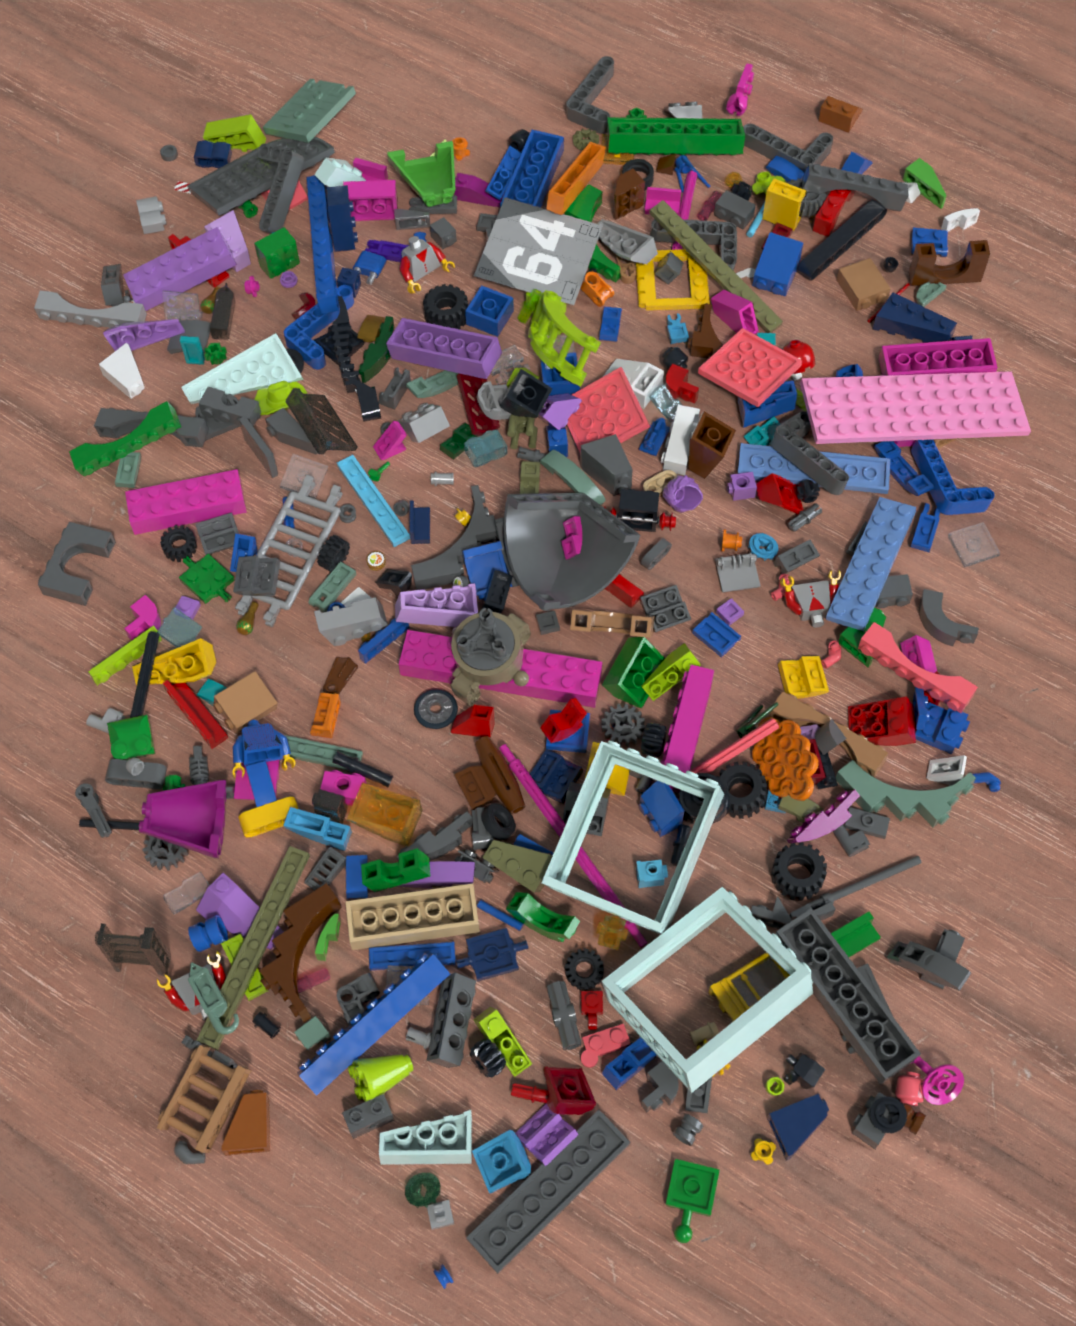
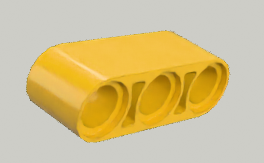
[238,797,299,838]

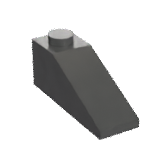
[101,264,124,306]
[265,408,319,455]

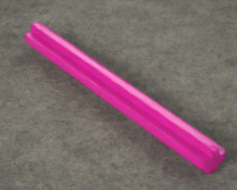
[672,171,697,250]

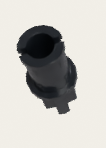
[671,824,692,866]

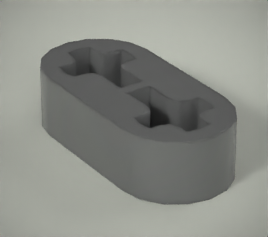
[641,538,672,570]

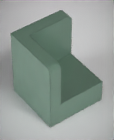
[294,1016,331,1049]

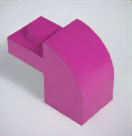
[124,595,161,641]

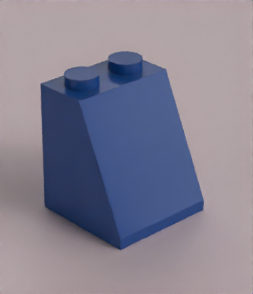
[752,232,804,297]

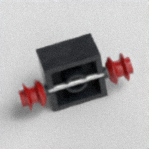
[604,489,676,532]

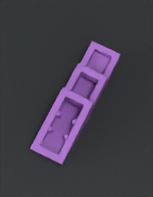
[397,861,475,888]

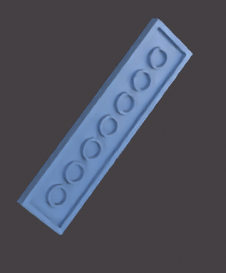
[738,443,890,494]
[826,497,916,631]

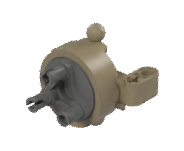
[451,608,531,706]

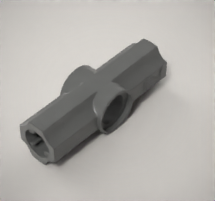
[547,981,581,1050]

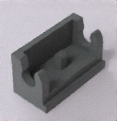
[378,367,411,410]
[773,540,820,574]

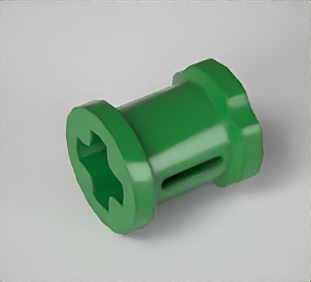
[238,199,258,218]

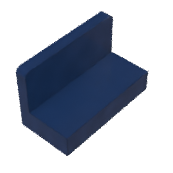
[410,500,430,544]

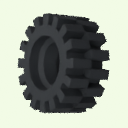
[160,525,197,562]
[317,535,350,572]
[565,948,604,990]

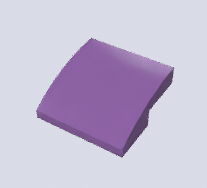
[515,1104,579,1166]

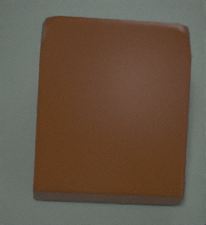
[656,154,676,175]

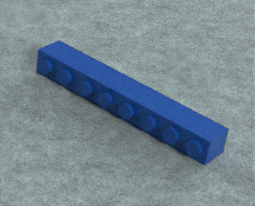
[297,953,450,1096]

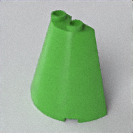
[387,141,455,207]

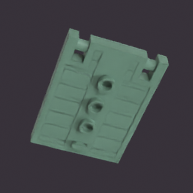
[263,79,356,143]

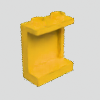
[762,179,806,231]

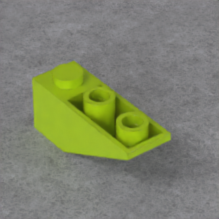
[642,643,701,701]
[473,1007,532,1077]

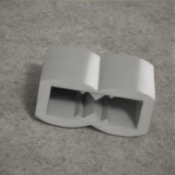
[136,196,167,234]

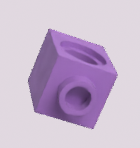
[727,472,757,501]

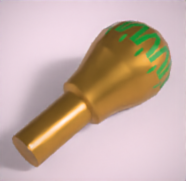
[200,286,221,314]
[236,602,259,636]

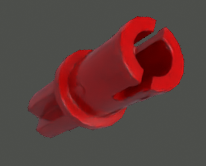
[511,1083,550,1104]

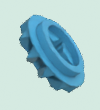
[748,533,779,561]

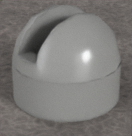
[126,757,144,776]

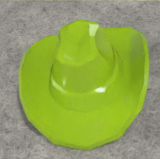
[254,381,308,415]

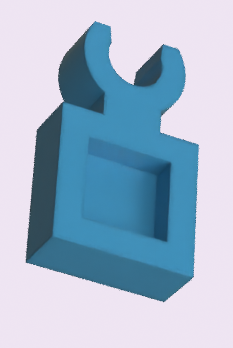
[667,313,689,344]

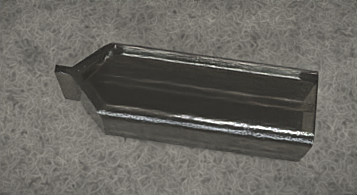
[210,283,236,340]

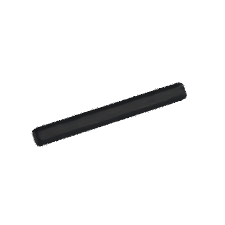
[130,631,160,718]

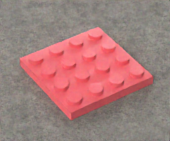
[698,328,802,407]
[567,367,651,453]

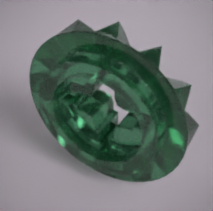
[405,1172,441,1209]

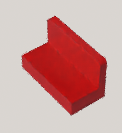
[604,574,644,609]

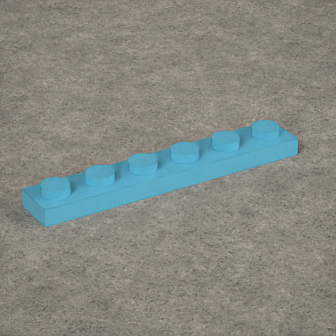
[337,455,410,547]

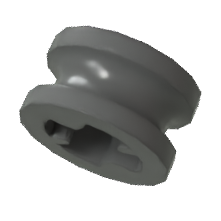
[339,504,356,523]

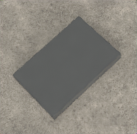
[239,416,278,478]

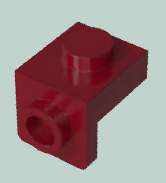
[291,292,316,320]

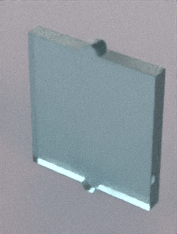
[157,607,202,648]

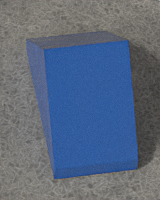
[841,151,873,174]

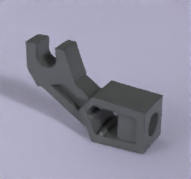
[181,1035,238,1078]

